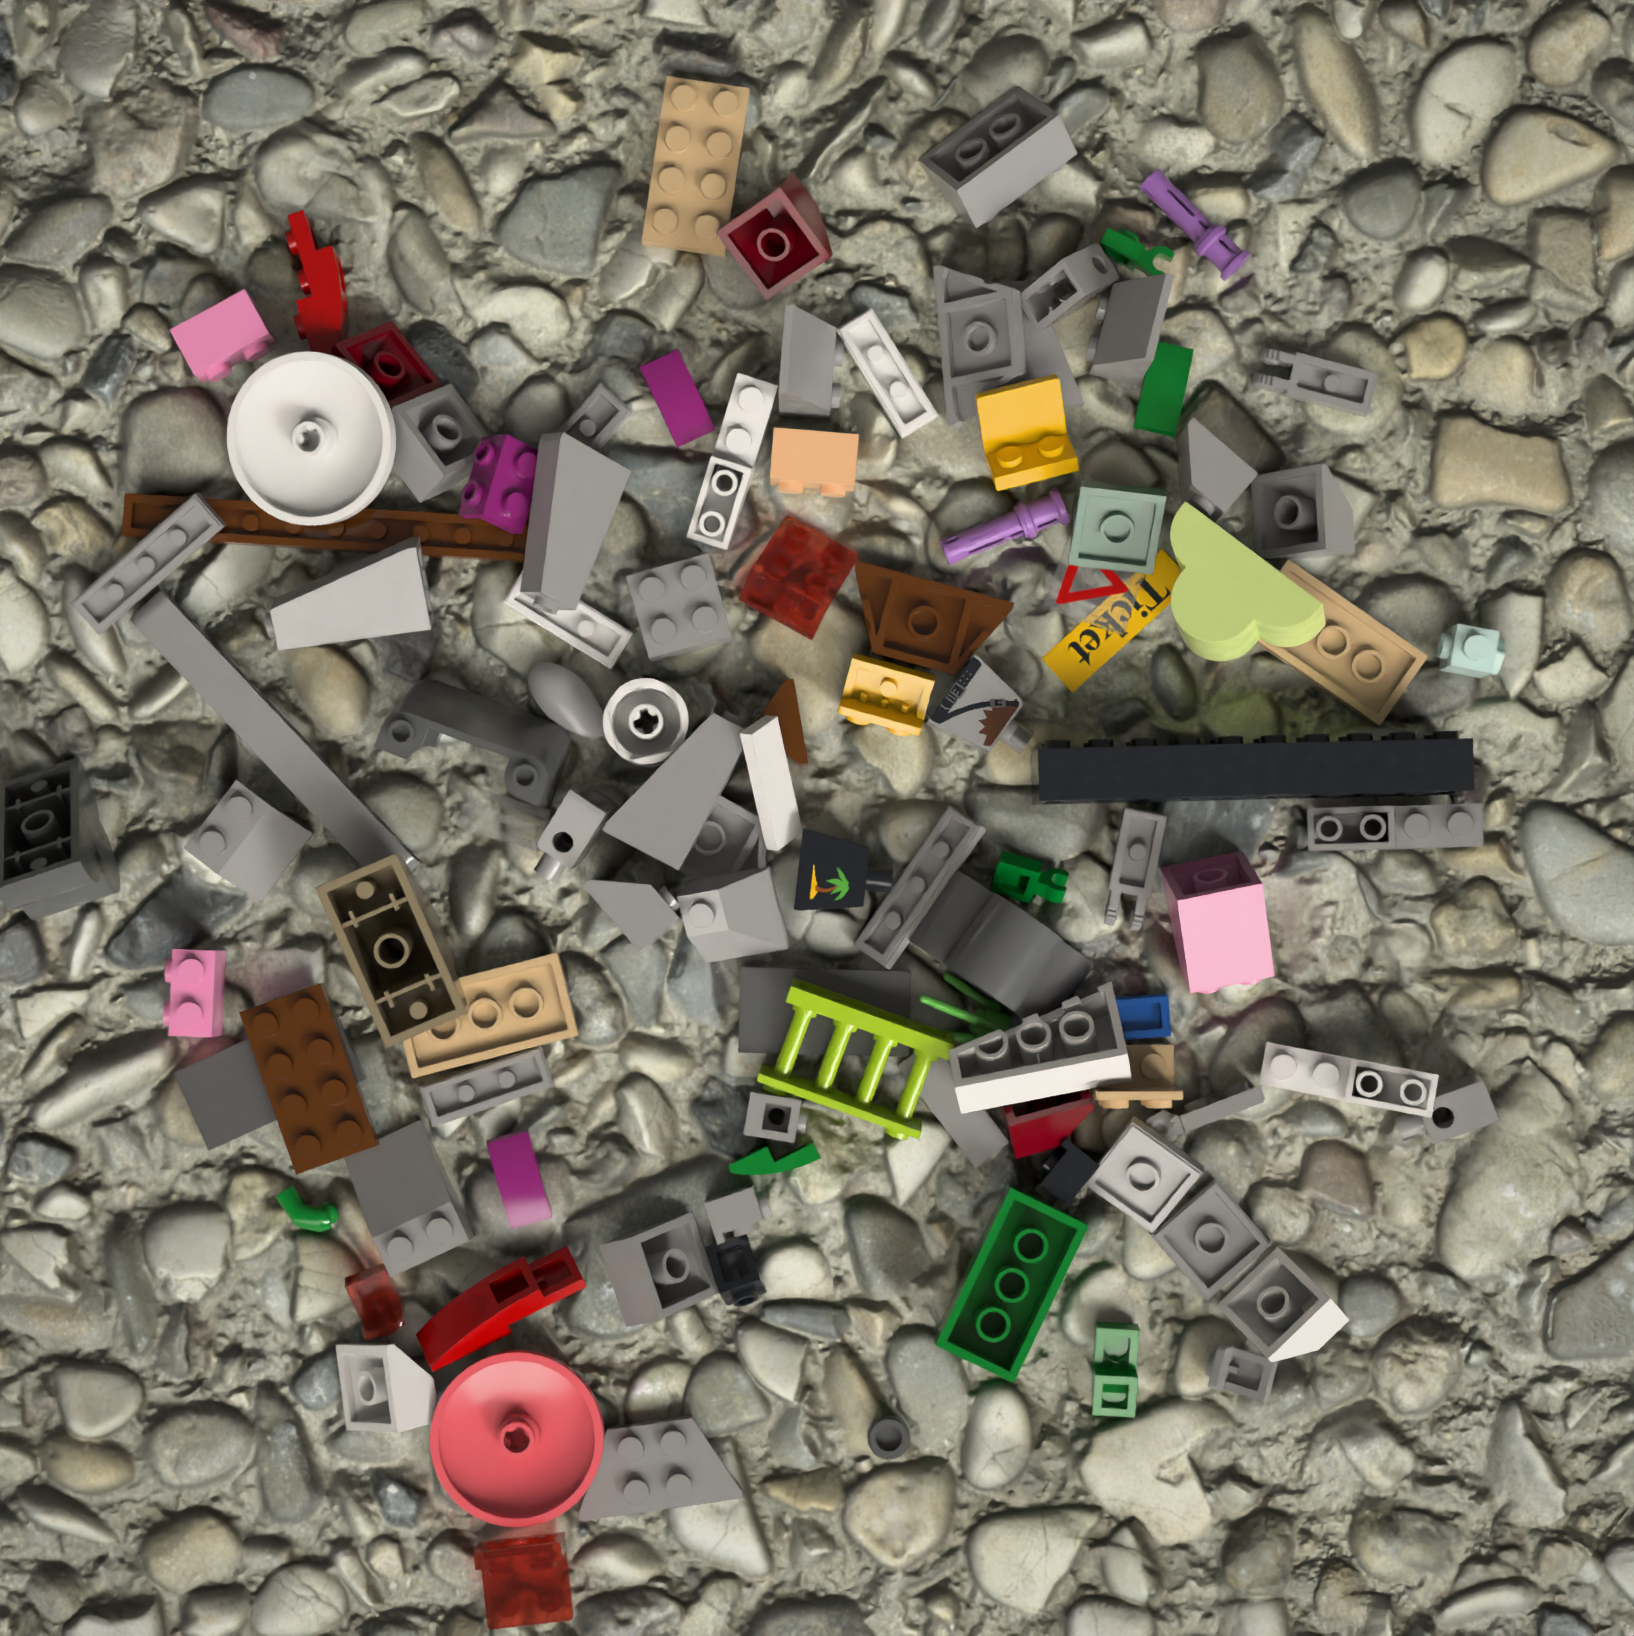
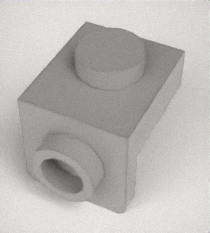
[1206,1344,1278,1402]

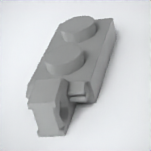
[1144,1081,1265,1139]

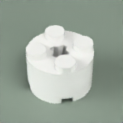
[603,678,691,767]

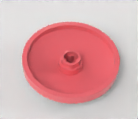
[430,1350,605,1527]

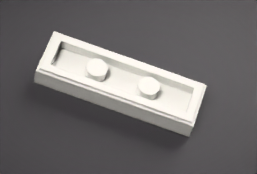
[836,308,938,439]
[503,571,634,670]
[740,715,803,851]

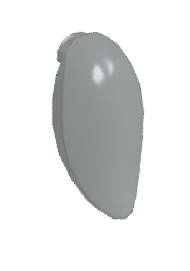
[528,662,604,738]

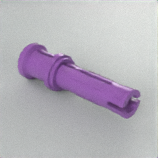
[1140,169,1251,281]
[939,488,1070,565]

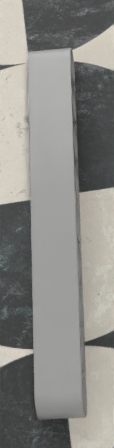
[130,589,421,872]

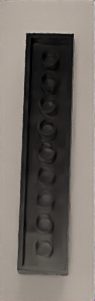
[1031,731,1475,805]

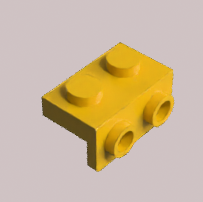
[837,653,936,736]

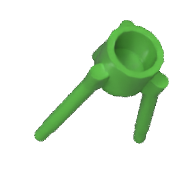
[919,973,1011,1043]

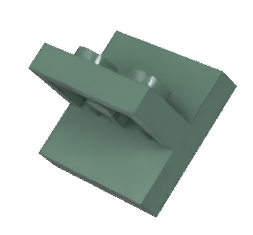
[1068,480,1167,575]

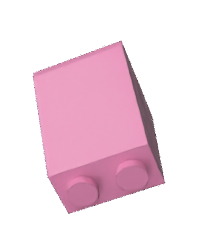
[1160,850,1275,994]

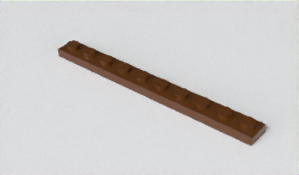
[122,493,529,563]

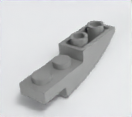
[1307,803,1484,851]

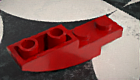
[285,210,349,355]
[416,1246,586,1372]

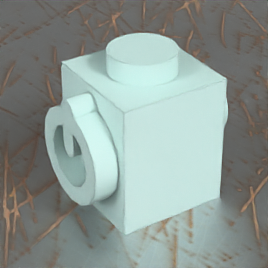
[1437,624,1505,678]

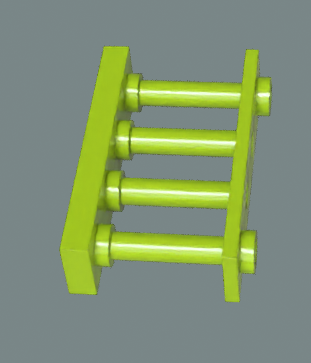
[757,977,955,1140]

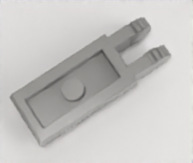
[1252,348,1378,417]
[1104,806,1167,931]

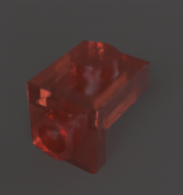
[345,1263,405,1340]

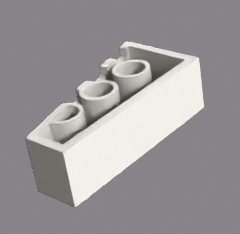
[948,981,1132,1114]

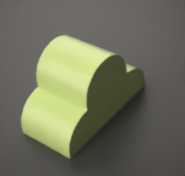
[1170,501,1326,661]

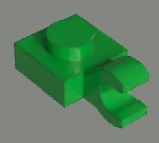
[1099,227,1175,277]
[989,851,1069,903]

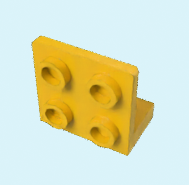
[975,374,1079,491]

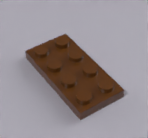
[239,983,380,1175]

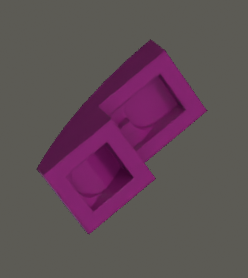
[639,348,716,448]
[487,1128,552,1229]

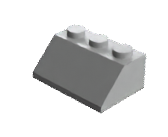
[918,86,1077,229]

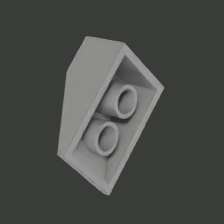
[1085,273,1174,386]
[778,304,844,420]
[344,1119,475,1278]

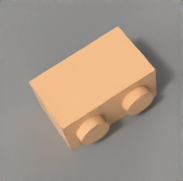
[770,427,859,497]

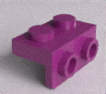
[459,434,538,534]

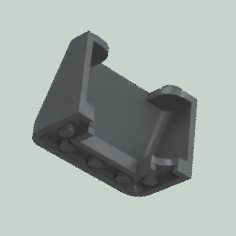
[374,679,572,811]

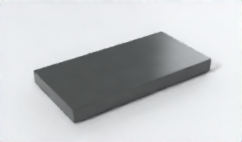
[738,967,911,1057]
[174,1001,367,1151]

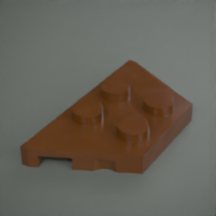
[855,560,1014,676]

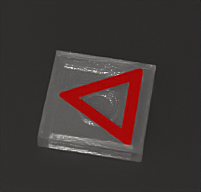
[1043,526,1145,635]

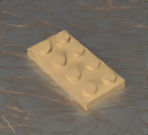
[642,76,750,257]
[1256,559,1428,727]
[403,952,580,1078]

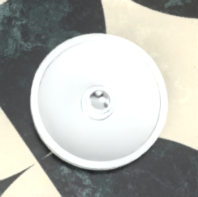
[227,351,396,525]

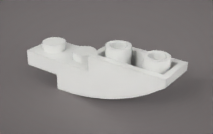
[687,373,779,550]
[1259,1042,1439,1118]

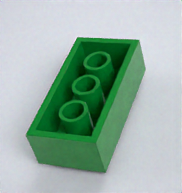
[933,1183,1089,1383]

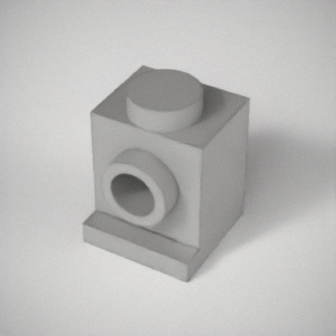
[743,1090,808,1143]
[704,1183,772,1245]

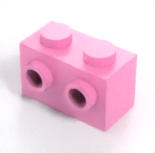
[170,289,277,383]
[163,949,226,1037]

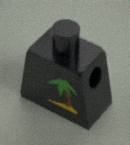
[794,829,893,911]

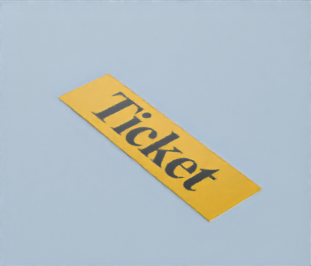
[1041,549,1181,693]

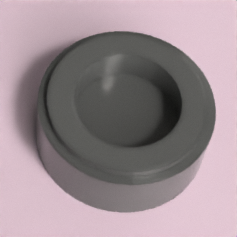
[867,1414,910,1460]

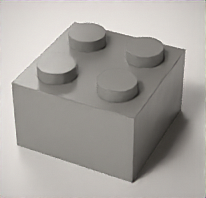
[626,553,733,663]

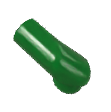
[275,1185,339,1232]

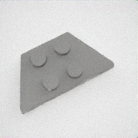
[933,265,1027,429]
[681,796,766,879]
[578,1415,743,1521]

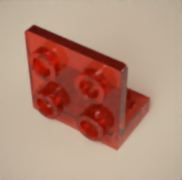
[738,516,859,641]
[473,1532,574,1630]

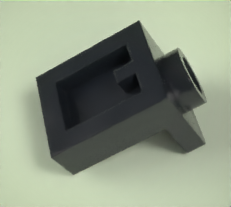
[706,1234,767,1307]

